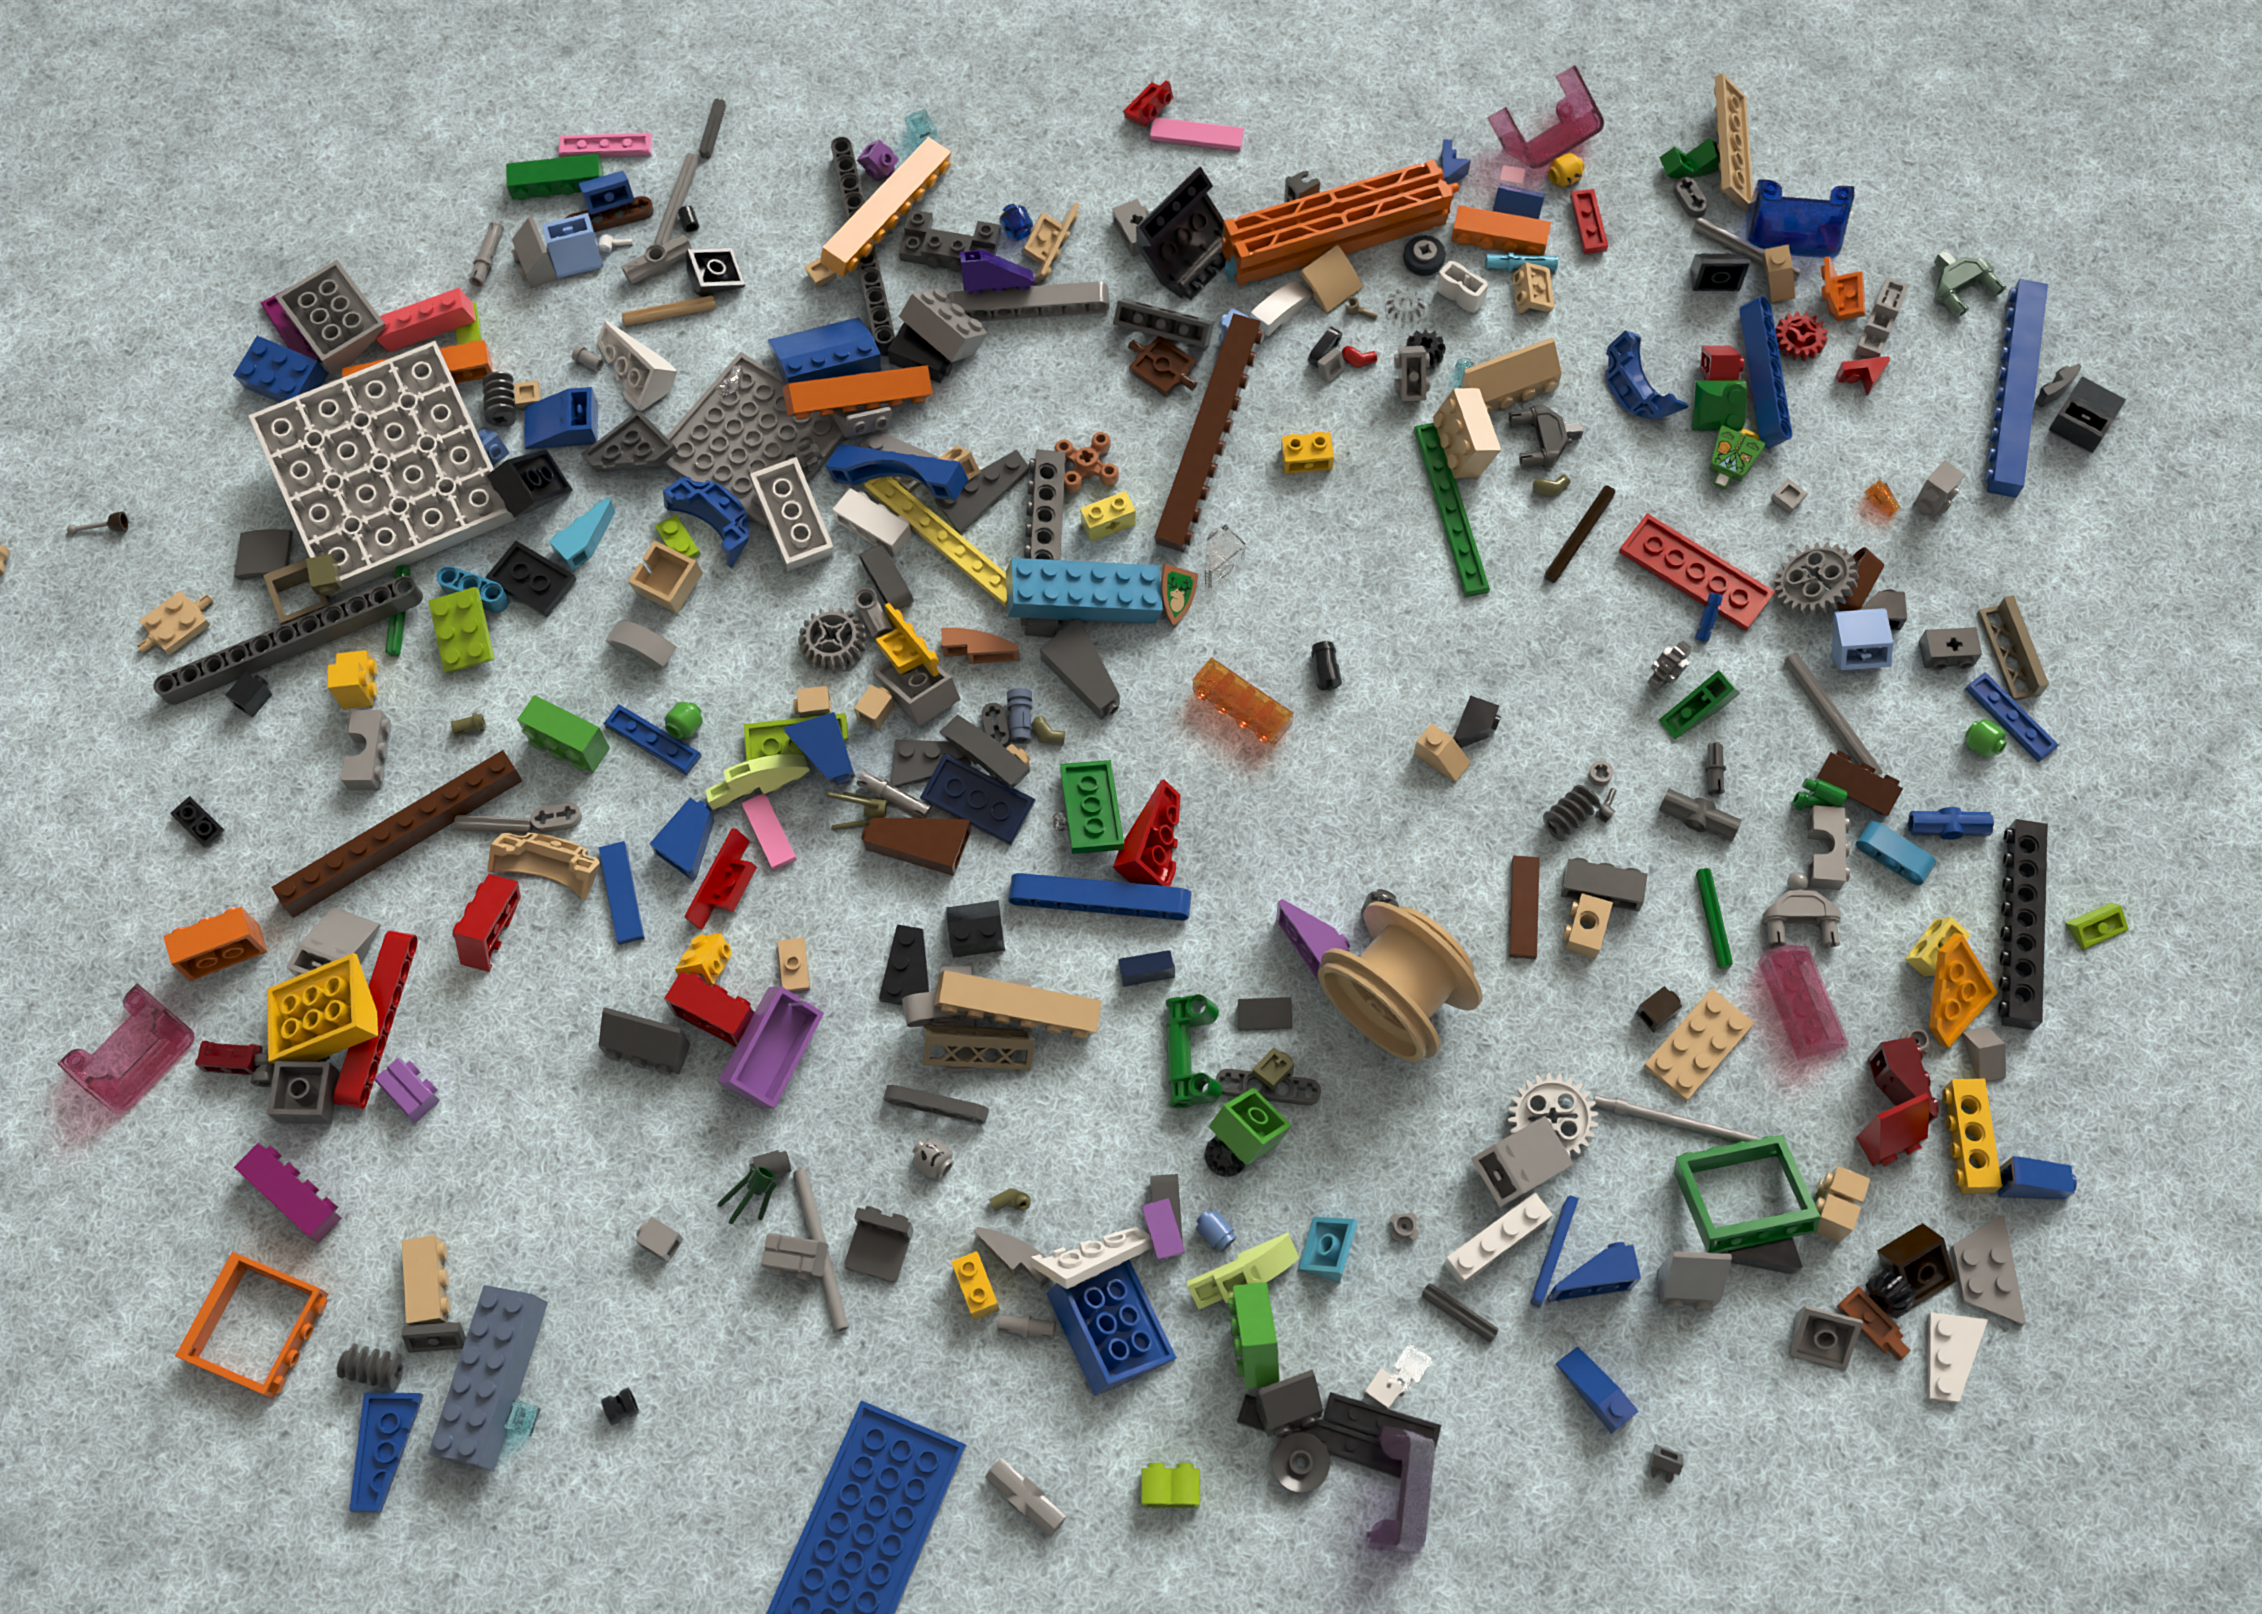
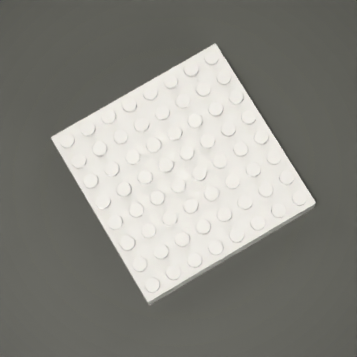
[248,341,517,597]

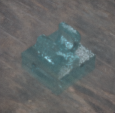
[504,1400,541,1437]

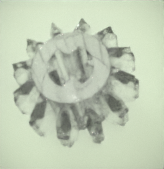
[1384,288,1425,329]

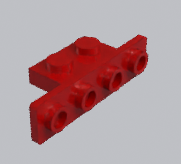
[684,828,757,930]

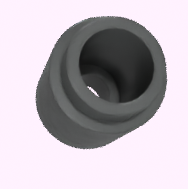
[749,1150,792,1179]

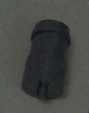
[1311,641,1342,691]

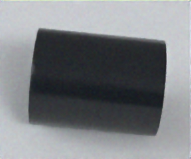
[678,206,699,233]

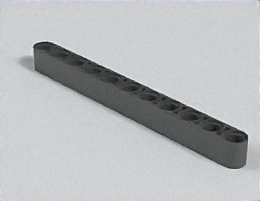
[831,137,895,356]
[153,576,423,705]

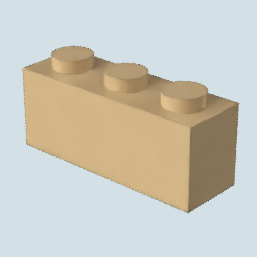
[402,1235,451,1326]

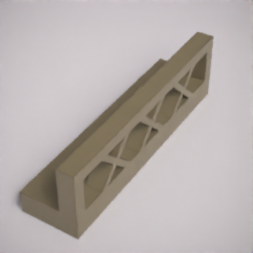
[1977,595,2049,700]
[922,1024,1035,1070]

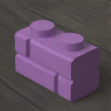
[374,1058,440,1123]

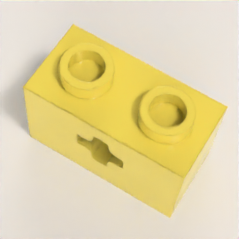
[1080,491,1136,542]

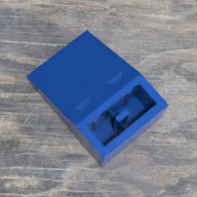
[524,387,598,450]

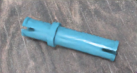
[1485,253,1558,272]

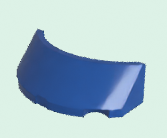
[1605,330,1689,419]
[663,477,749,568]

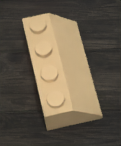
[1460,338,1562,414]

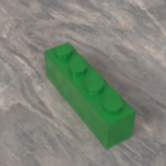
[506,154,604,200]

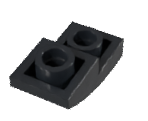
[170,796,225,848]

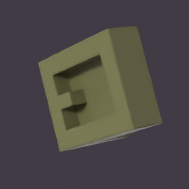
[1252,1047,1295,1090]

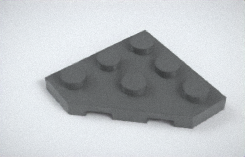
[581,410,678,472]

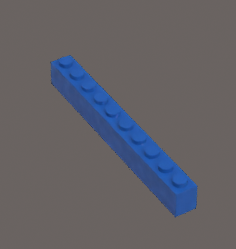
[1984,278,2048,498]

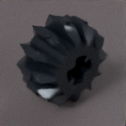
[1405,328,1446,369]
[1865,1268,1916,1319]

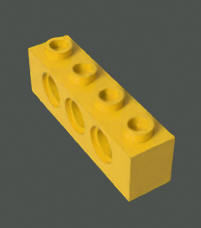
[1942,1079,2002,1194]

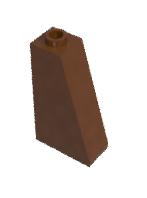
[861,818,971,876]

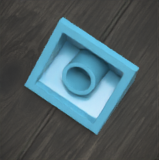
[1298,1217,1358,1283]

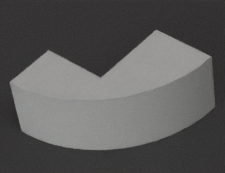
[605,621,677,669]

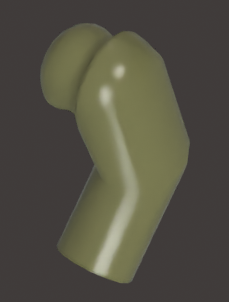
[989,1188,1031,1211]

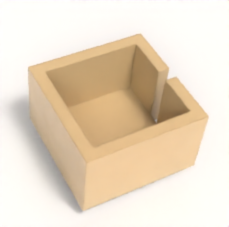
[628,540,703,614]
[1815,1166,1871,1243]

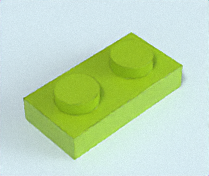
[655,515,701,559]

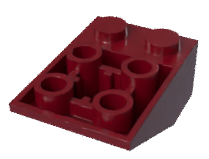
[1868,1037,1939,1124]

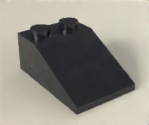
[486,449,573,518]

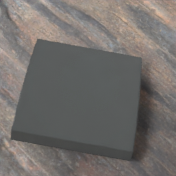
[234,529,293,580]

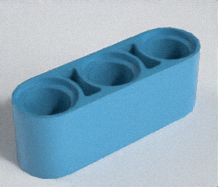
[436,566,509,613]
[1855,821,1936,885]

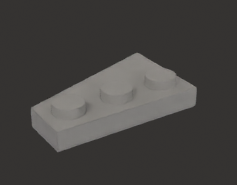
[859,431,939,493]

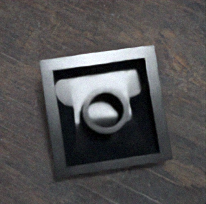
[685,248,745,297]

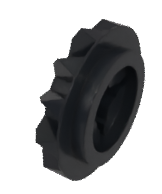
[1205,1135,1246,1177]

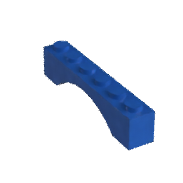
[825,444,968,501]

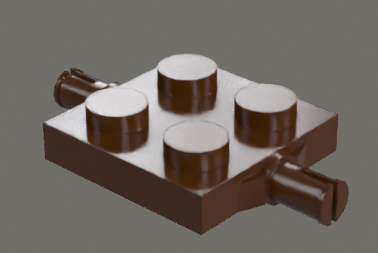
[1128,336,1198,397]

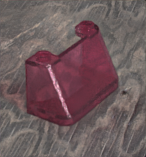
[57,983,195,1113]

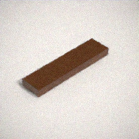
[1509,855,1540,959]

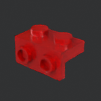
[1123,80,1174,127]

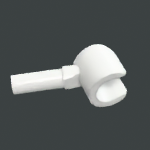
[599,234,633,253]

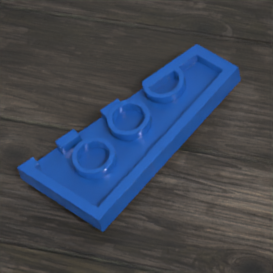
[349,1393,424,1512]

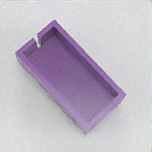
[718,986,824,1109]

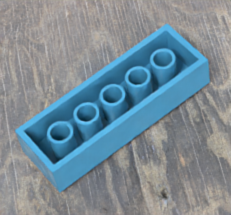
[1006,558,1163,624]

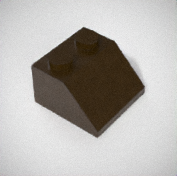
[1877,1223,1956,1308]

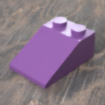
[1276,899,1350,983]

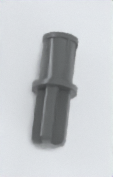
[1705,742,1726,794]

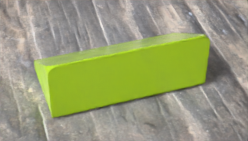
[2066,903,2129,950]

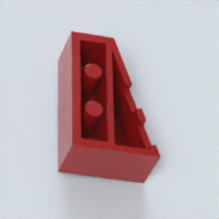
[452,874,521,972]

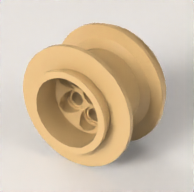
[1318,901,1483,1063]

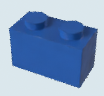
[578,170,635,215]

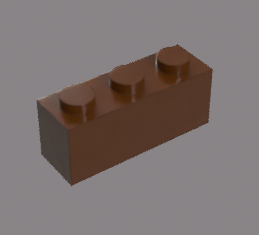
[1815,750,1903,817]

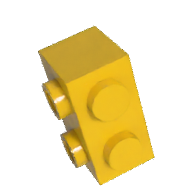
[1281,432,1334,474]

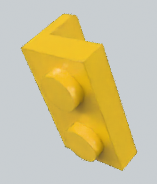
[675,933,732,985]

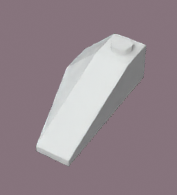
[597,321,678,411]

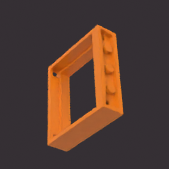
[175,1251,329,1399]

